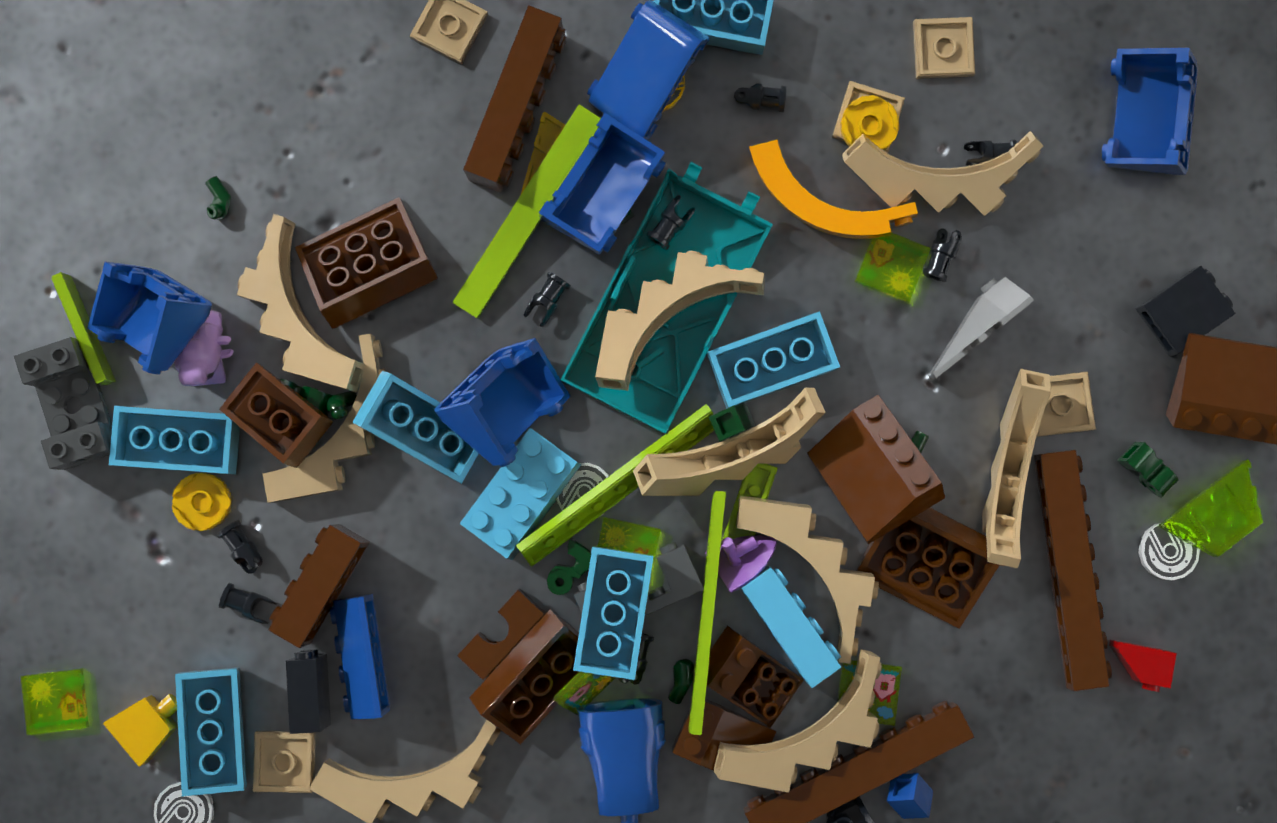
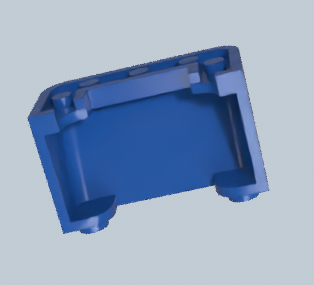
[587,0,710,140]
[1102,48,1198,175]
[539,113,666,254]
[87,262,212,374]
[434,338,571,467]

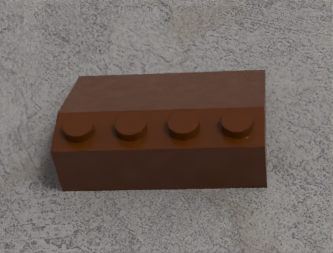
[295,197,438,329]
[1166,333,1277,445]
[807,395,945,544]
[856,508,1000,629]

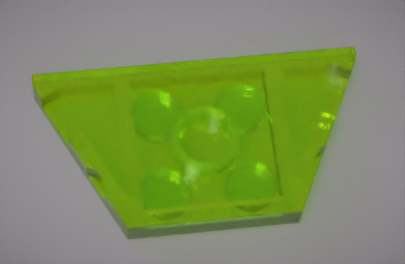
[1159,459,1263,557]

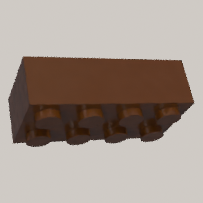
[268,524,370,648]
[469,609,585,745]

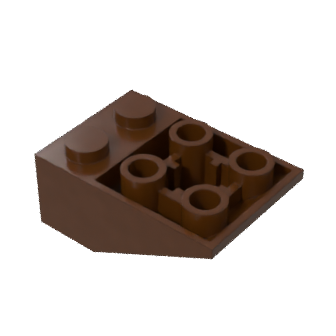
[707,625,804,728]

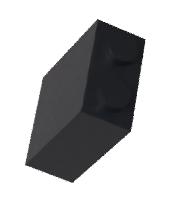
[1136,266,1236,356]
[286,649,331,734]

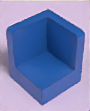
[887,773,933,819]

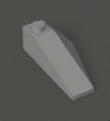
[928,277,1034,380]

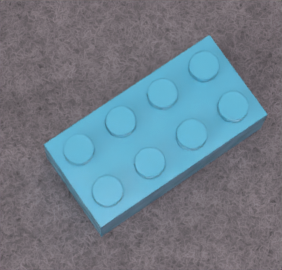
[654,0,774,55]
[707,311,840,409]
[352,371,479,484]
[109,406,240,475]
[460,428,581,560]
[573,546,654,680]
[740,566,841,688]
[175,667,247,797]

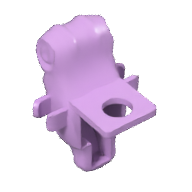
[174,310,234,386]

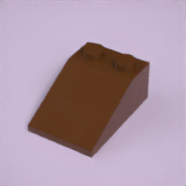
[219,362,333,468]
[672,698,777,771]

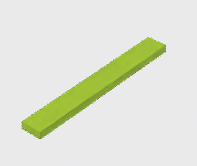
[453,104,601,318]
[516,404,715,567]
[688,491,726,735]

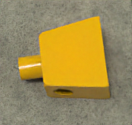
[103,694,178,767]

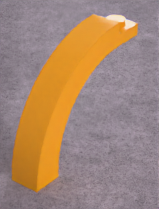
[749,139,918,239]

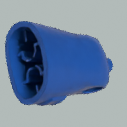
[578,698,666,823]

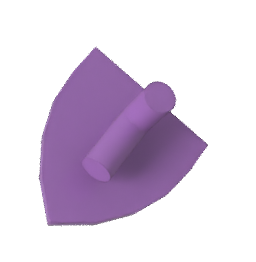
[705,535,778,593]

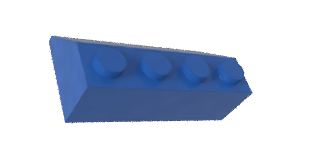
[330,594,390,720]

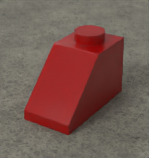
[1109,640,1177,692]

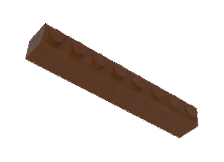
[1034,450,1112,691]
[743,701,974,823]

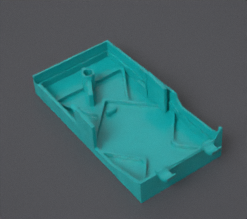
[561,162,773,435]

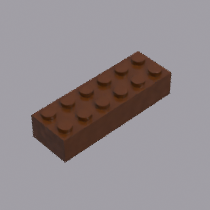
[463,5,567,193]

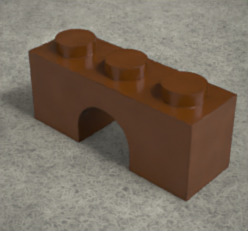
[457,589,546,680]

